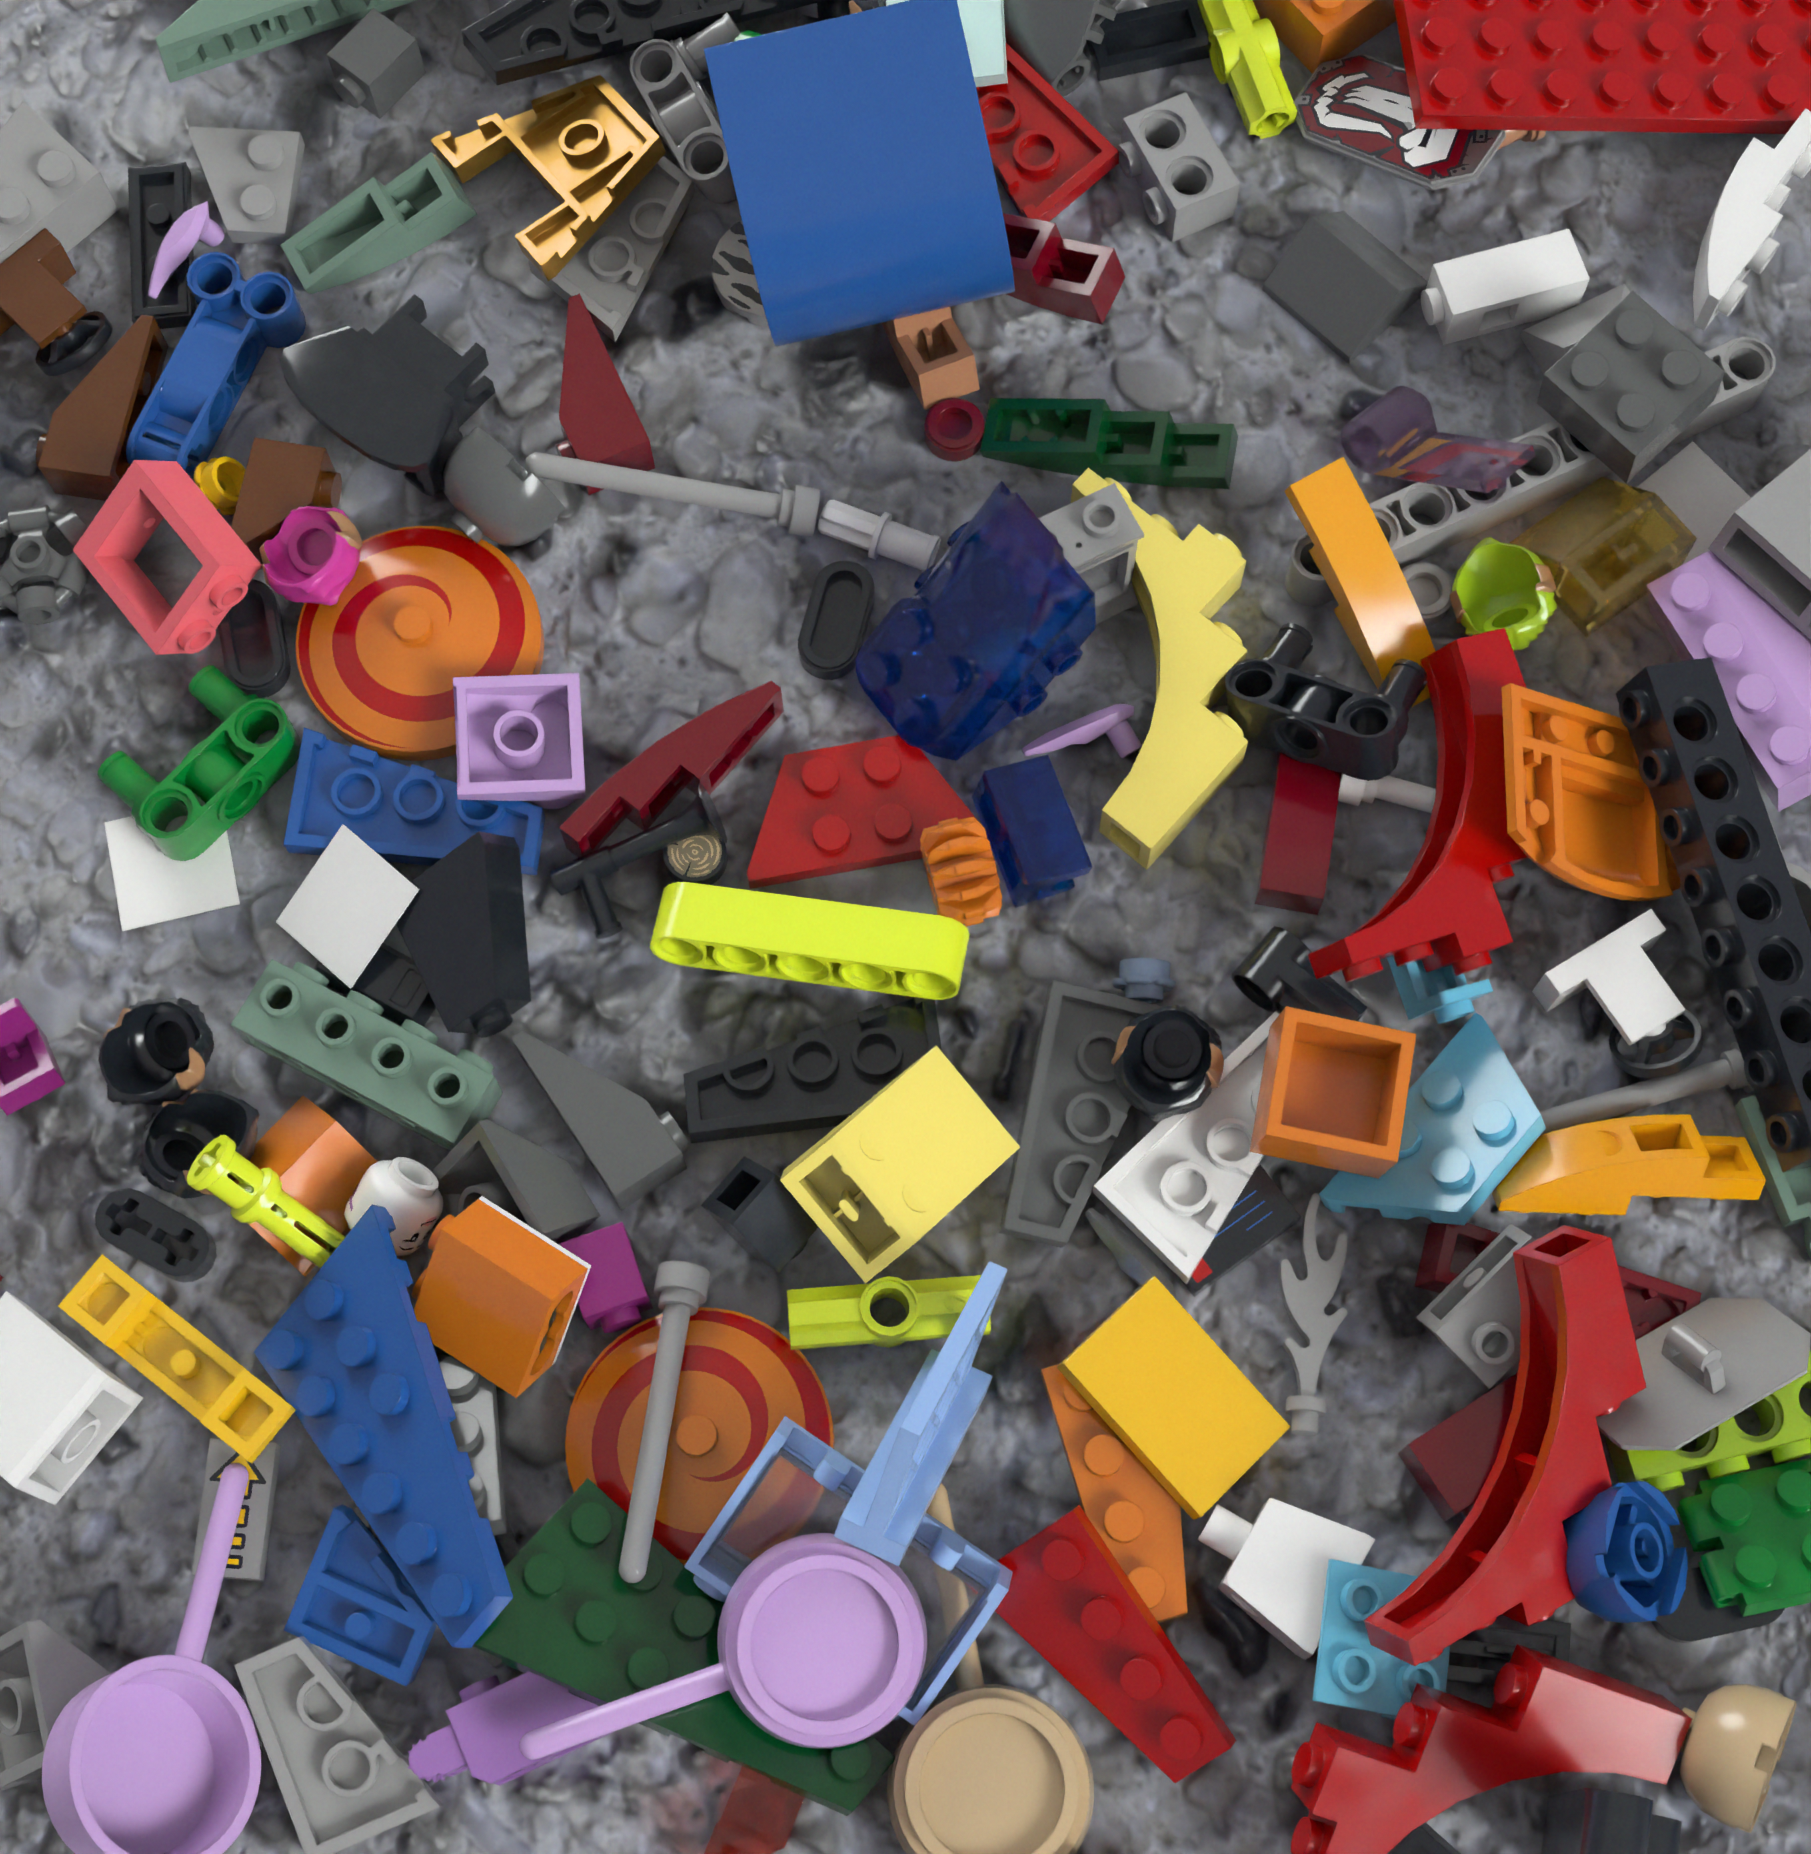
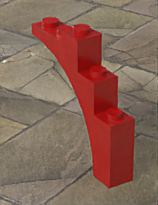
[1308,628,1528,983]
[1364,1225,1647,1666]
[1291,1644,1692,1854]

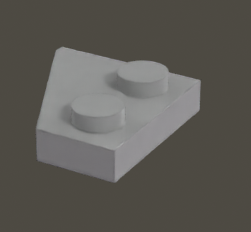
[189,126,305,245]

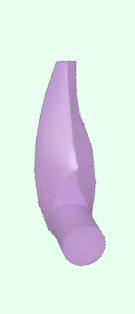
[147,201,224,299]
[1022,704,1142,759]

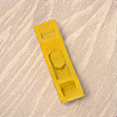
[58,1254,296,1464]

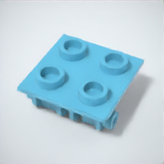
[1313,1559,1450,1720]

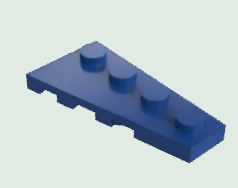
[284,727,546,875]

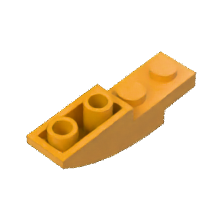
[1492,1114,1766,1215]

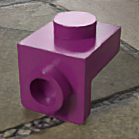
[0,998,66,1116]

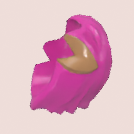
[259,506,363,606]

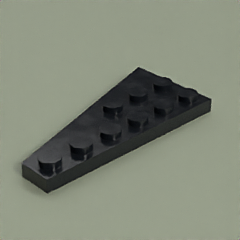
[462,0,826,85]

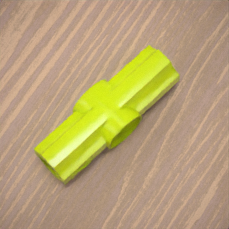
[1197,0,1297,139]
[787,1275,991,1350]

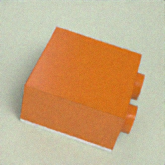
[412,1196,591,1398]

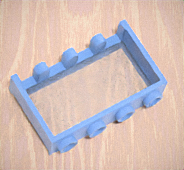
[684,1416,1013,1726]

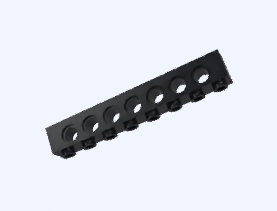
[1615,657,1811,1173]

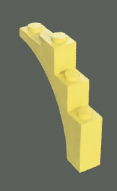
[1071,468,1248,870]

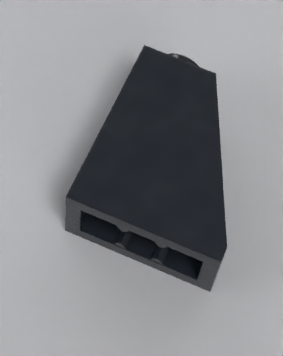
[396,831,531,1038]

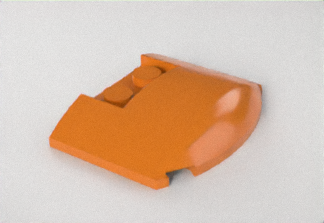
[1502,683,1680,901]

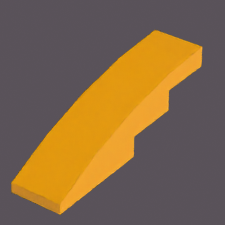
[1284,457,1435,707]

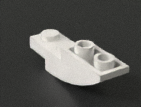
[1693,108,1811,331]

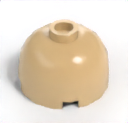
[1680,1684,1797,1833]

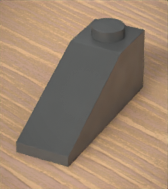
[511,1031,689,1211]

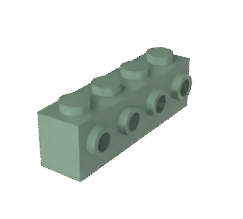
[230,959,503,1151]

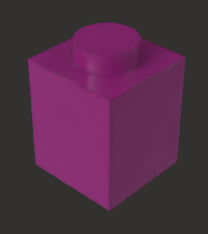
[559,1222,653,1333]

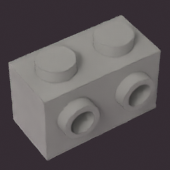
[1416,1223,1535,1389]

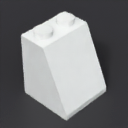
[0,1291,143,1505]

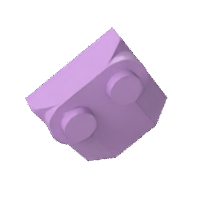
[453,673,585,809]

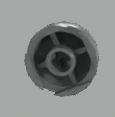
[443,427,565,546]

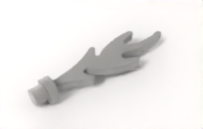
[1278,1193,1347,1436]

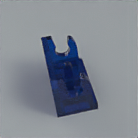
[972,755,1093,908]

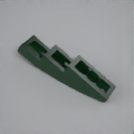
[980,398,1238,489]

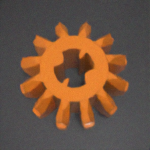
[920,817,1003,927]

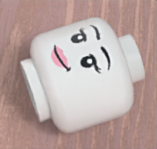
[344,1157,443,1256]

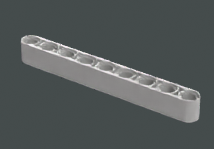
[1285,337,1776,606]

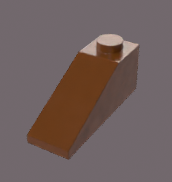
[36,315,168,501]

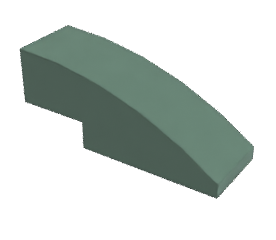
[281,152,477,294]

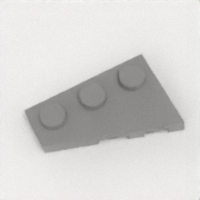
[528,156,695,342]
[234,1636,444,1854]

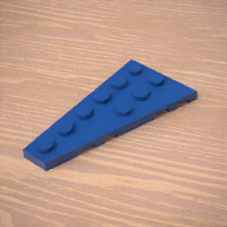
[254,1204,513,1648]

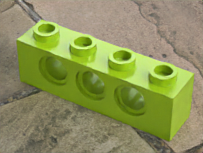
[1604,1351,1811,1492]

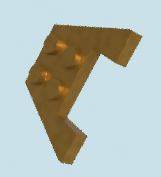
[430,75,666,281]

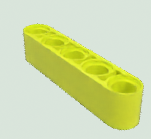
[650,882,970,1000]

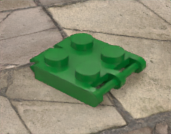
[1677,1458,1811,1617]

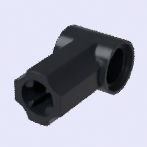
[1231,926,1368,1021]

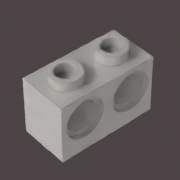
[1116,92,1240,242]

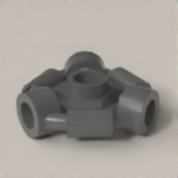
[0,505,90,625]

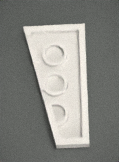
[1092,1011,1280,1284]

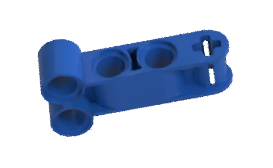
[126,252,306,481]

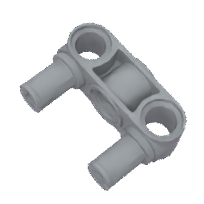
[630,13,741,203]

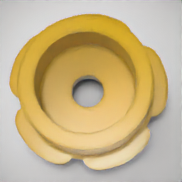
[193,456,246,515]

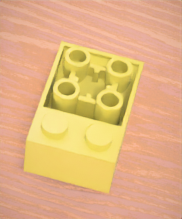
[780,1045,1020,1284]

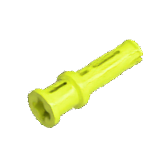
[187,1135,345,1268]

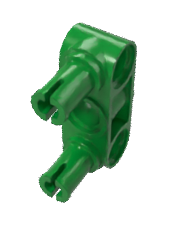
[97,665,301,861]

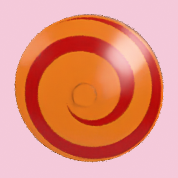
[295,526,544,761]
[565,1307,835,1575]

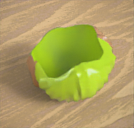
[1449,537,1557,652]

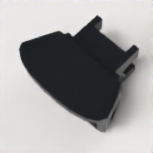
[279,294,495,497]

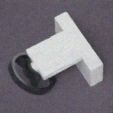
[1532,909,1703,1078]

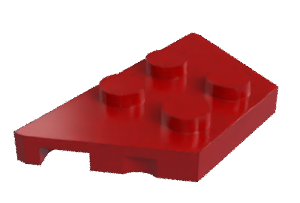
[747,733,988,889]

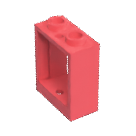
[73,460,262,655]

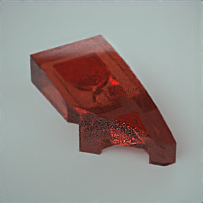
[704,1766,806,1854]

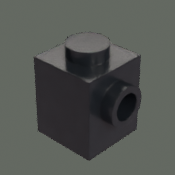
[701,1156,818,1272]

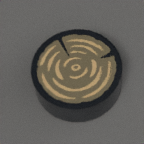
[663,835,728,885]

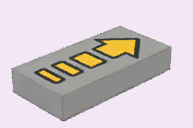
[191,1438,281,1581]

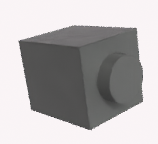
[326,8,426,119]

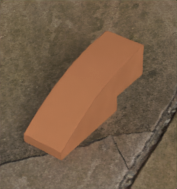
[882,307,980,410]

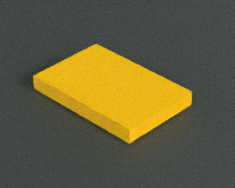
[1057,1276,1291,1520]

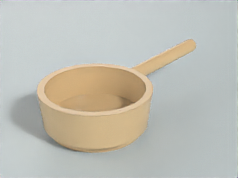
[887,1483,1094,1854]

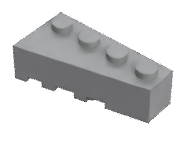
[0,101,118,264]

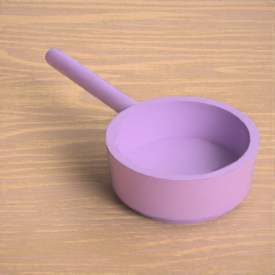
[42,1463,261,1854]
[519,1533,927,1760]

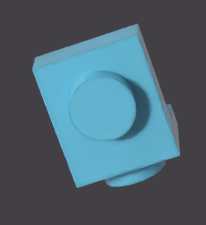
[1387,956,1493,1024]

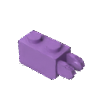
[408,1671,615,1786]

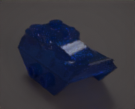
[855,481,1096,761]

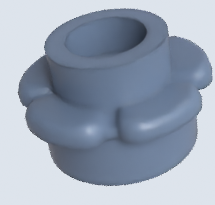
[1112,958,1176,1004]

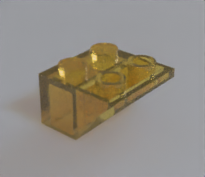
[1509,477,1697,638]

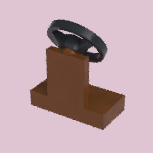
[0,228,113,376]

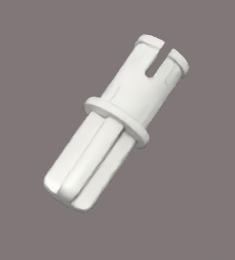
[818,500,941,574]

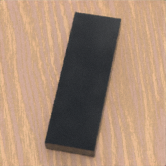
[128,162,196,329]

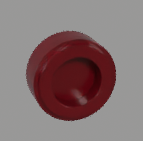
[924,398,984,462]

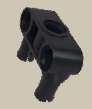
[1225,623,1427,781]

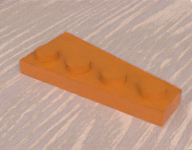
[1041,1364,1187,1623]

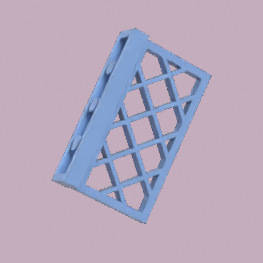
[833,1261,1008,1566]

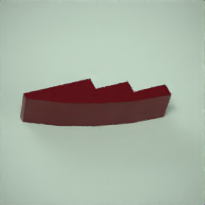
[559,681,784,858]

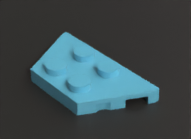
[1319,1013,1546,1225]

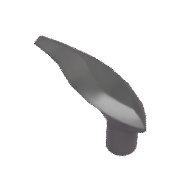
[1085,1208,1177,1300]

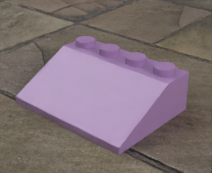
[1646,551,1811,812]

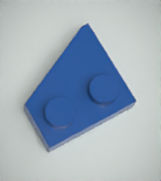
[284,1504,437,1686]

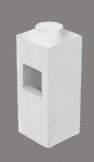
[1421,229,1590,345]

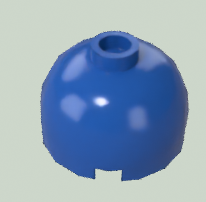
[1562,1481,1688,1623]

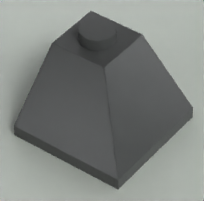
[431,1119,600,1245]

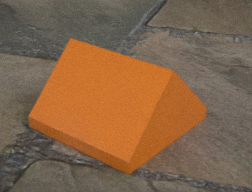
[228,1095,378,1277]

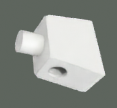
[1197,1498,1375,1660]

